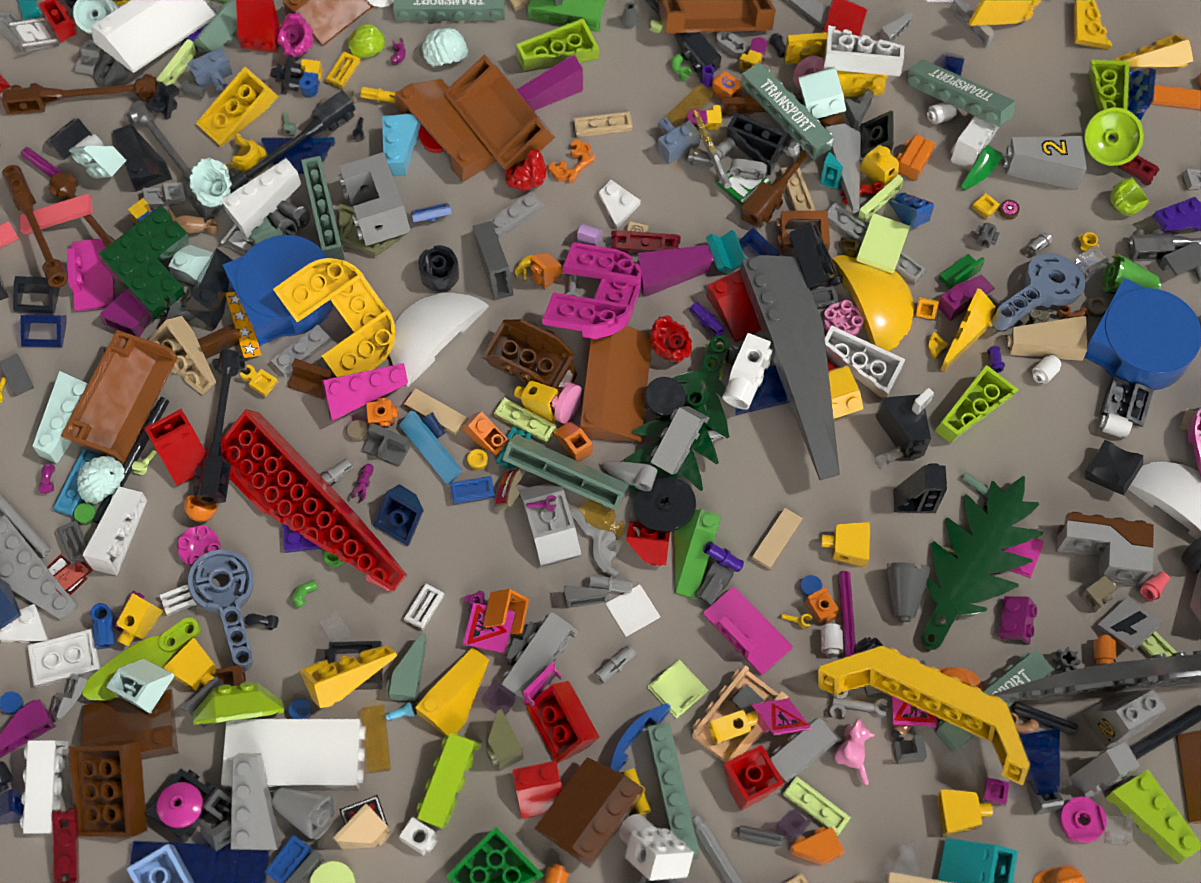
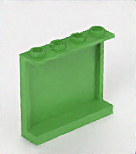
[528,0,606,32]

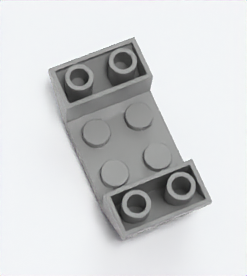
[518,482,581,567]

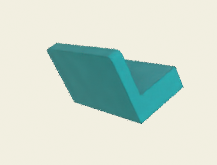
[706,230,745,274]

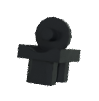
[270,56,302,95]
[149,82,180,120]

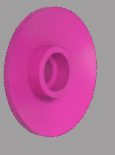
[157,782,203,828]

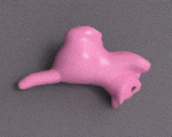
[834,718,875,785]

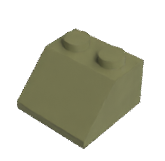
[487,709,524,771]

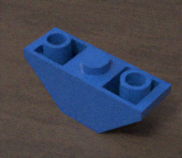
[889,193,934,228]

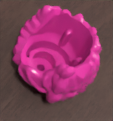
[277,12,314,57]

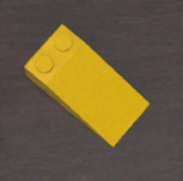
[968,0,1042,26]
[196,67,279,147]

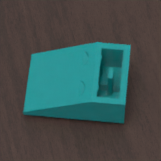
[938,838,1018,883]

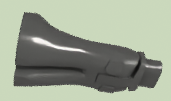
[267,201,311,236]

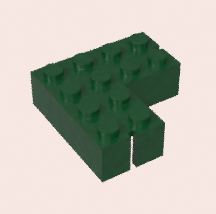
[98,205,189,319]

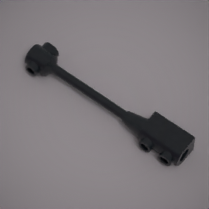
[645,0,722,73]
[228,89,356,194]
[193,349,245,504]

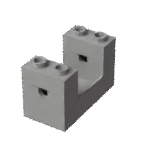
[338,152,411,246]

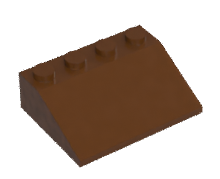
[81,689,178,760]
[68,741,147,837]
[534,757,643,869]

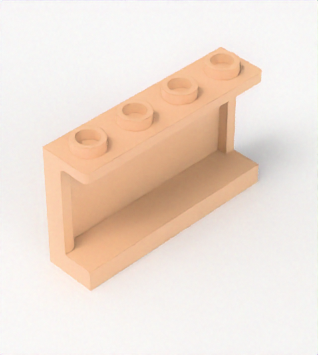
[692,666,789,763]

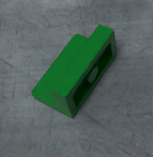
[939,254,985,289]

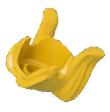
[223,133,267,180]

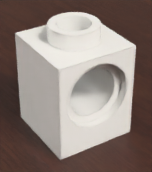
[399,817,437,856]

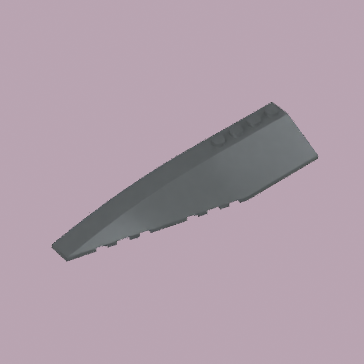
[740,255,840,481]
[994,650,1201,702]

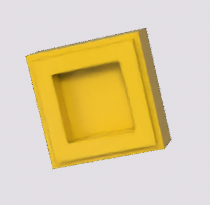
[972,193,1000,219]

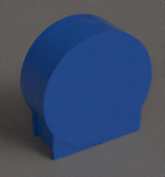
[223,235,334,346]
[1084,278,1201,390]

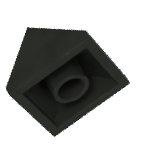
[860,110,894,158]

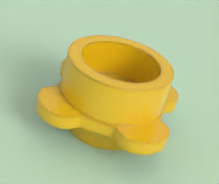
[1078,232,1100,252]

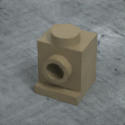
[1081,575,1117,613]

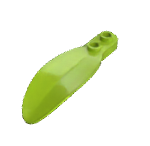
[82,617,201,701]

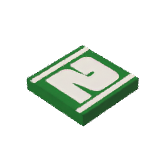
[716,158,771,206]

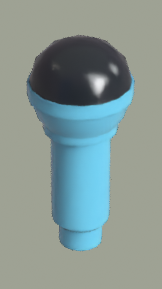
[385,701,418,721]

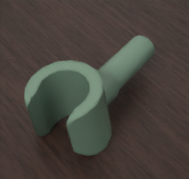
[282,113,296,135]

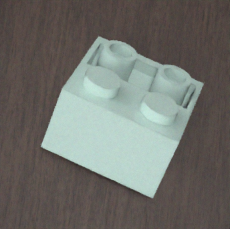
[69,146,126,178]
[106,659,175,713]

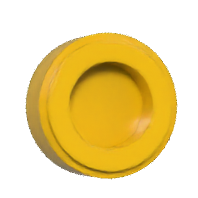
[467,449,488,471]

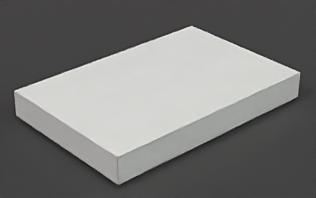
[28,629,100,688]

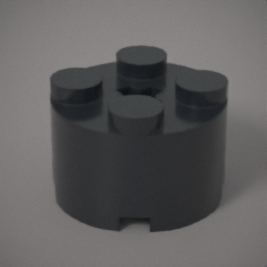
[418,245,460,292]

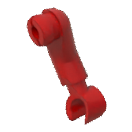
[841,182,884,204]

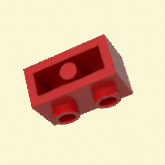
[38,0,77,43]

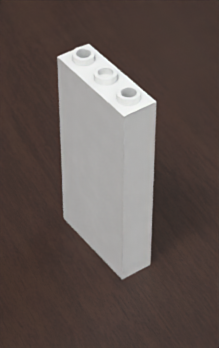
[221,719,366,790]

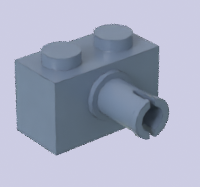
[187,47,233,92]
[657,117,701,164]

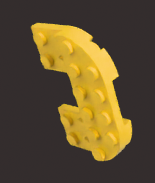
[273,258,395,377]

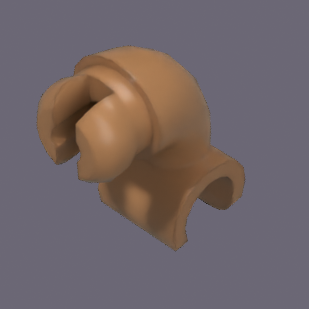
[1010,713,1039,735]

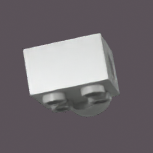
[722,333,773,409]
[619,814,694,880]

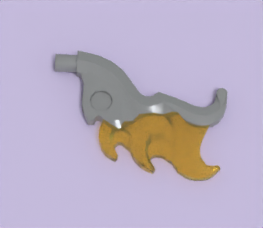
[692,108,732,189]
[570,499,625,578]

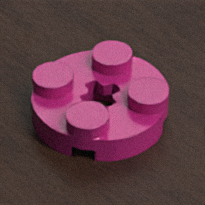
[1059,797,1107,844]

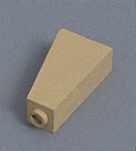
[1007,316,1087,361]

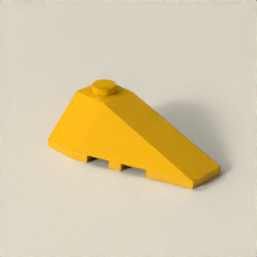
[941,288,996,372]
[300,645,397,708]
[415,647,490,736]

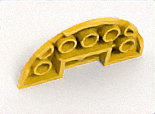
[832,255,914,352]

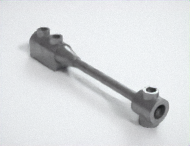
[126,100,225,222]
[1128,229,1201,262]

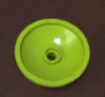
[1084,108,1144,166]

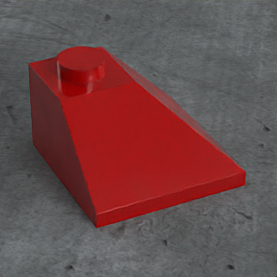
[626,521,670,566]
[723,745,785,811]

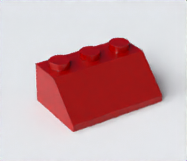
[526,681,600,764]

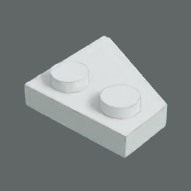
[599,180,641,229]
[0,604,49,643]

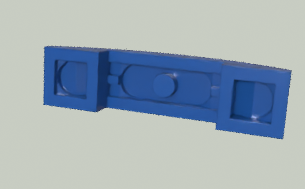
[611,703,671,772]

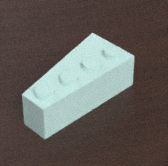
[33,371,88,464]

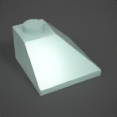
[168,245,213,285]

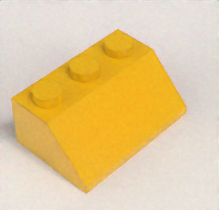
[828,365,863,418]

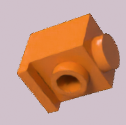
[805,587,839,625]

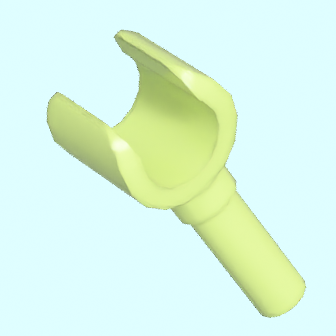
[650,19,663,33]
[132,450,157,475]

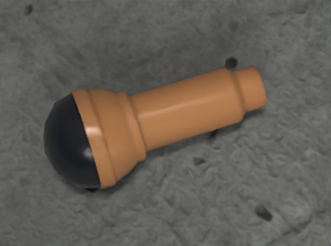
[891,725,913,741]

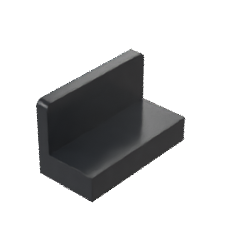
[44,118,92,159]

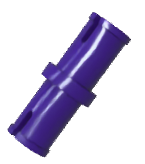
[689,302,725,336]
[703,541,744,572]

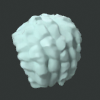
[422,28,468,67]
[189,158,232,207]
[77,456,125,504]

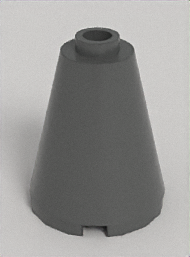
[886,562,930,622]

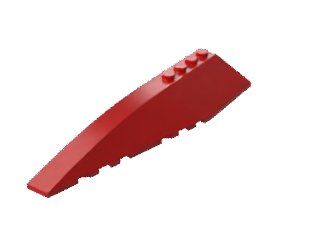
[221,409,407,591]

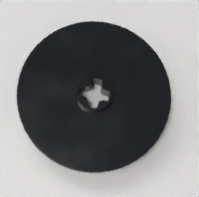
[633,477,696,533]

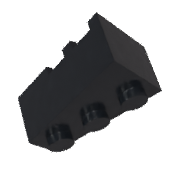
[727,112,787,175]
[789,221,839,288]
[893,463,947,514]

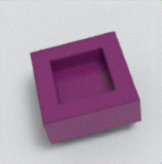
[983,777,1010,806]

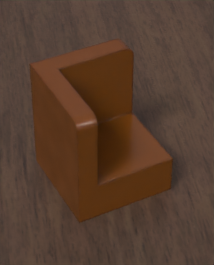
[215,665,246,686]

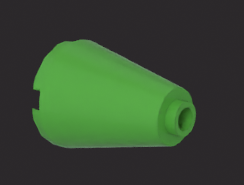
[1102,253,1161,293]

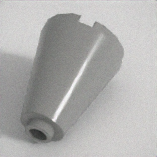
[271,787,336,839]

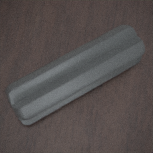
[738,825,783,846]

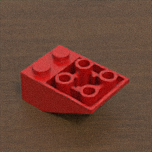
[144,408,207,486]

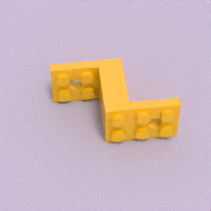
[784,31,888,97]

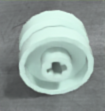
[73,0,119,35]

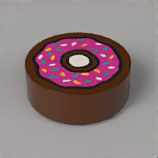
[999,200,1020,220]

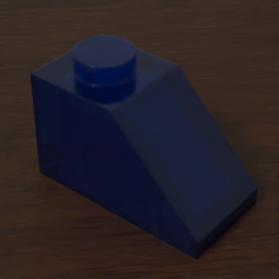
[942,52,964,76]
[0,789,25,825]

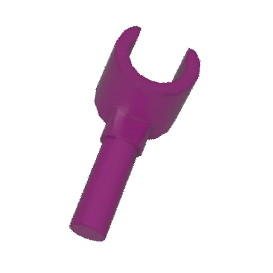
[527,495,557,511]

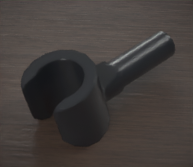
[352,117,365,140]

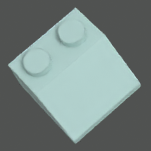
[798,67,846,118]

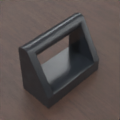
[13,276,60,314]

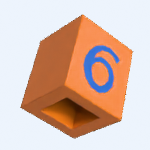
[712,71,742,100]

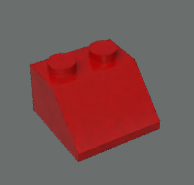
[512,760,562,819]

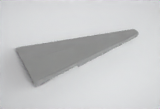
[826,124,860,213]

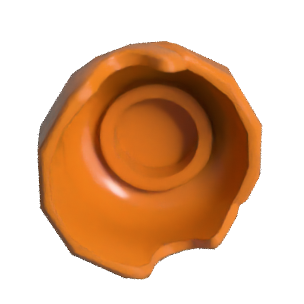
[184,495,218,522]

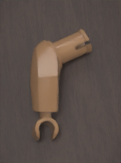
[166,209,218,235]

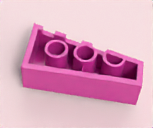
[321,363,408,421]

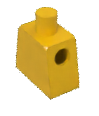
[860,145,899,187]
[514,381,559,424]
[821,522,870,567]
[117,594,163,647]
[163,638,217,691]
[707,710,758,745]
[937,789,993,837]

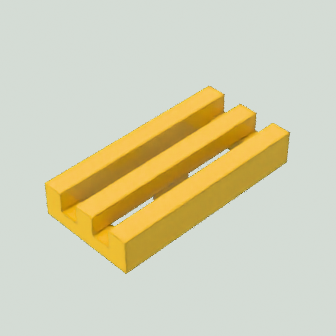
[326,51,360,89]

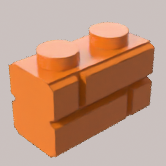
[897,134,935,181]

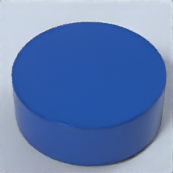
[800,575,822,597]
[0,691,24,715]
[289,699,312,719]

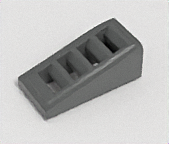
[564,586,609,608]

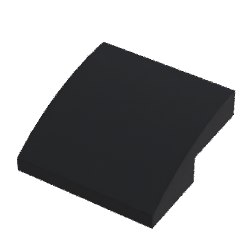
[1100,376,1154,427]

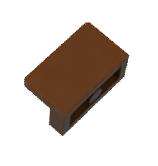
[197,323,241,359]
[288,358,334,400]

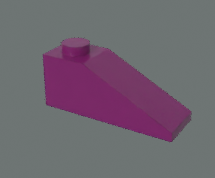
[938,274,995,321]
[0,699,56,758]

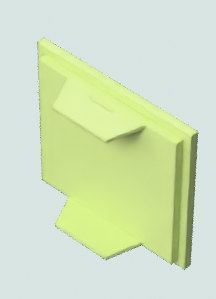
[647,659,709,719]

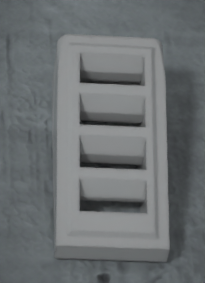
[879,12,913,43]

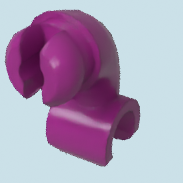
[390,38,406,65]
[39,463,55,493]

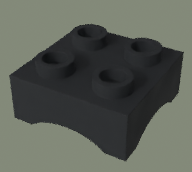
[1085,440,1144,496]

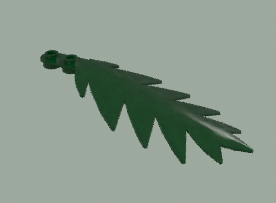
[624,335,730,492]
[921,476,1043,650]

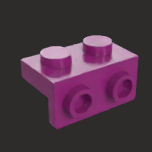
[998,596,1037,644]

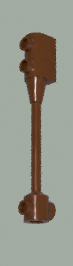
[2,74,157,115]
[741,112,845,226]
[2,165,68,288]
[48,172,115,248]

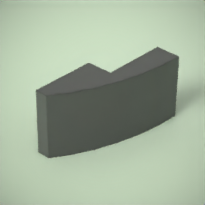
[504,621,539,666]

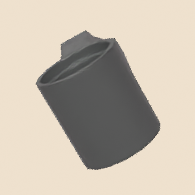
[695,562,734,606]

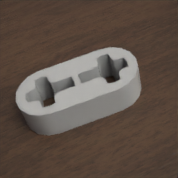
[716,31,748,59]
[730,159,767,179]

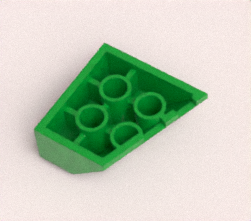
[446,827,544,883]

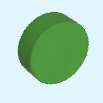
[74,503,97,525]
[323,550,344,568]

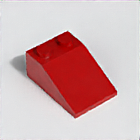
[236,0,280,53]
[706,270,761,342]

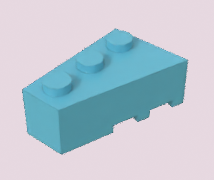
[382,114,422,176]

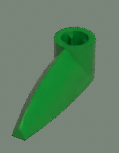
[960,145,1004,190]

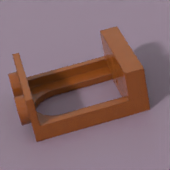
[776,210,830,254]

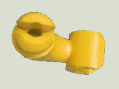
[515,255,532,280]

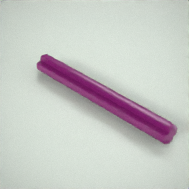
[838,571,856,658]

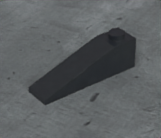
[113,124,172,192]
[182,248,233,330]

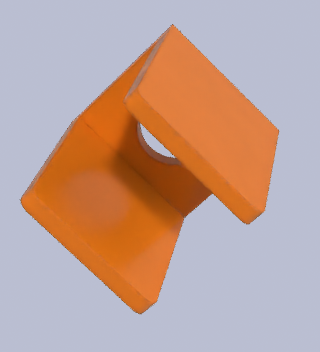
[483,588,529,636]

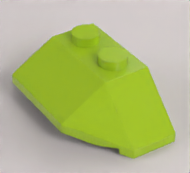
[193,682,284,725]

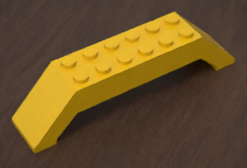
[818,646,1030,786]

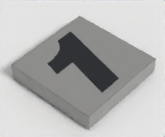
[1098,598,1161,653]

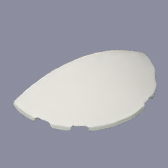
[389,293,489,387]
[1128,462,1201,540]

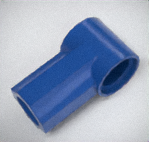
[90,603,115,649]

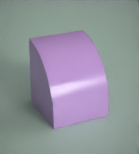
[577,224,602,246]

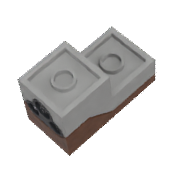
[1057,512,1154,587]

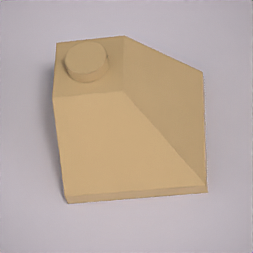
[334,804,390,849]

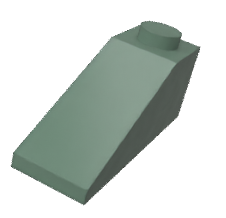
[386,634,427,703]

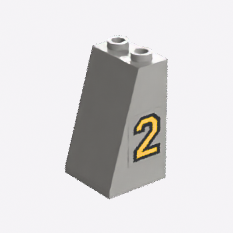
[1002,136,1087,190]
[1082,690,1166,747]

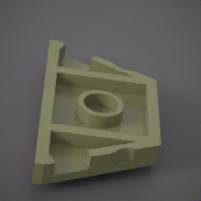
[339,204,407,256]

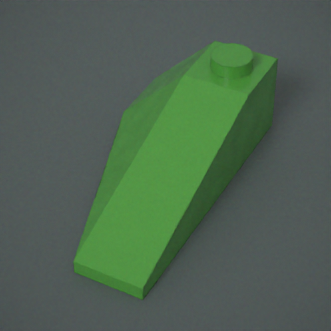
[674,509,721,600]

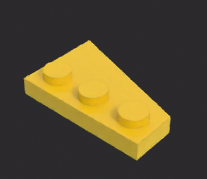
[1074,0,1112,50]

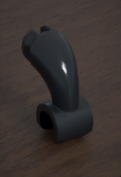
[244,613,279,630]

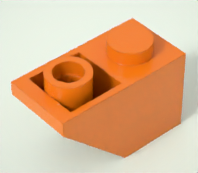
[530,253,562,289]
[461,411,510,455]
[553,422,593,462]
[789,827,845,866]

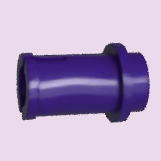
[700,65,714,88]
[987,346,1005,373]

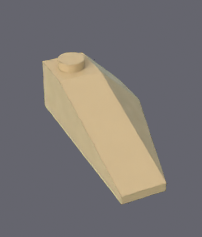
[149,316,216,395]

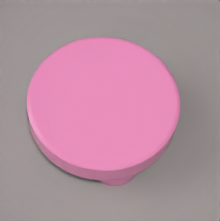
[823,300,863,336]
[552,382,583,424]

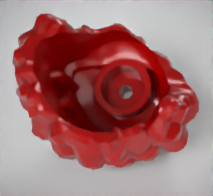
[505,149,547,191]
[649,315,692,362]

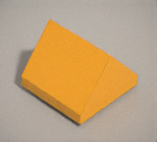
[915,297,939,320]

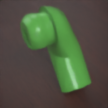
[291,580,318,607]

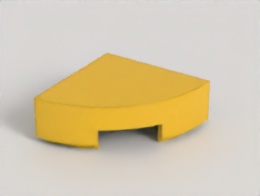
[928,332,949,360]

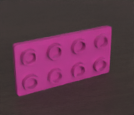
[67,238,115,312]
[703,587,793,675]

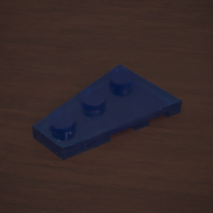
[1019,729,1060,795]

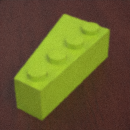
[515,18,600,71]
[935,365,1019,444]
[416,732,482,828]
[1106,770,1201,864]

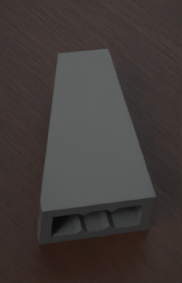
[472,221,514,300]

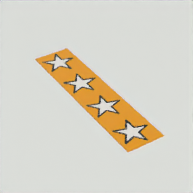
[225,292,262,358]

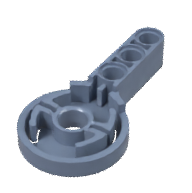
[991,253,1085,330]
[188,550,254,671]

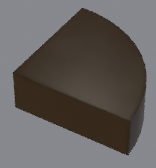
[839,237,860,258]

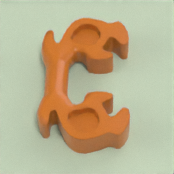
[549,139,595,184]

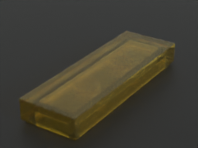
[664,83,715,128]
[362,705,391,774]

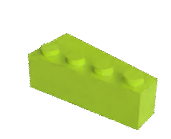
[1088,60,1129,136]

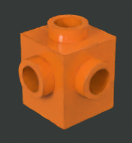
[366,398,398,428]

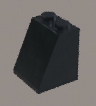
[876,394,931,459]

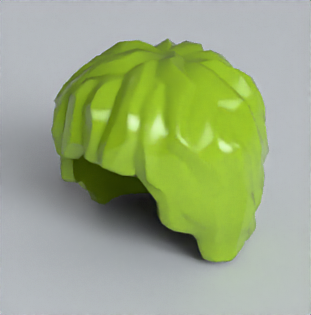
[348,24,386,58]
[1110,177,1149,216]

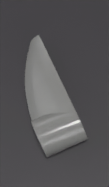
[602,461,657,491]

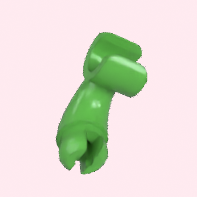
[671,54,691,82]

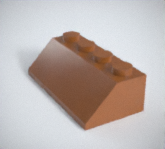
[1176,730,1201,823]

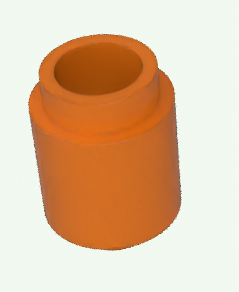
[1093,635,1116,666]
[543,864,569,883]

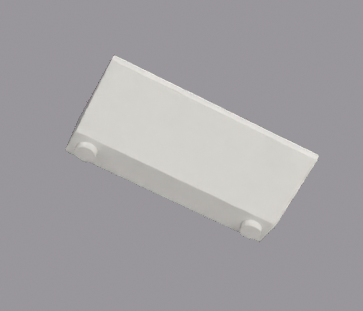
[92,0,216,73]

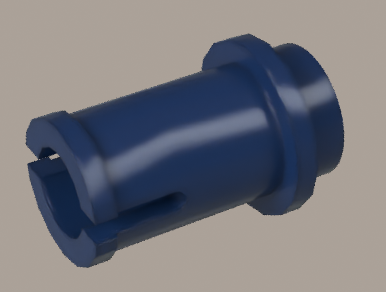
[422,412,446,439]

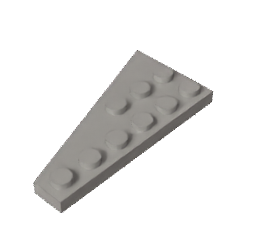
[0,515,78,621]

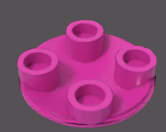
[177,525,221,566]

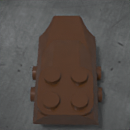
[481,319,578,392]

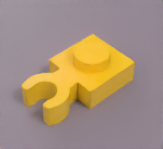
[240,364,278,397]

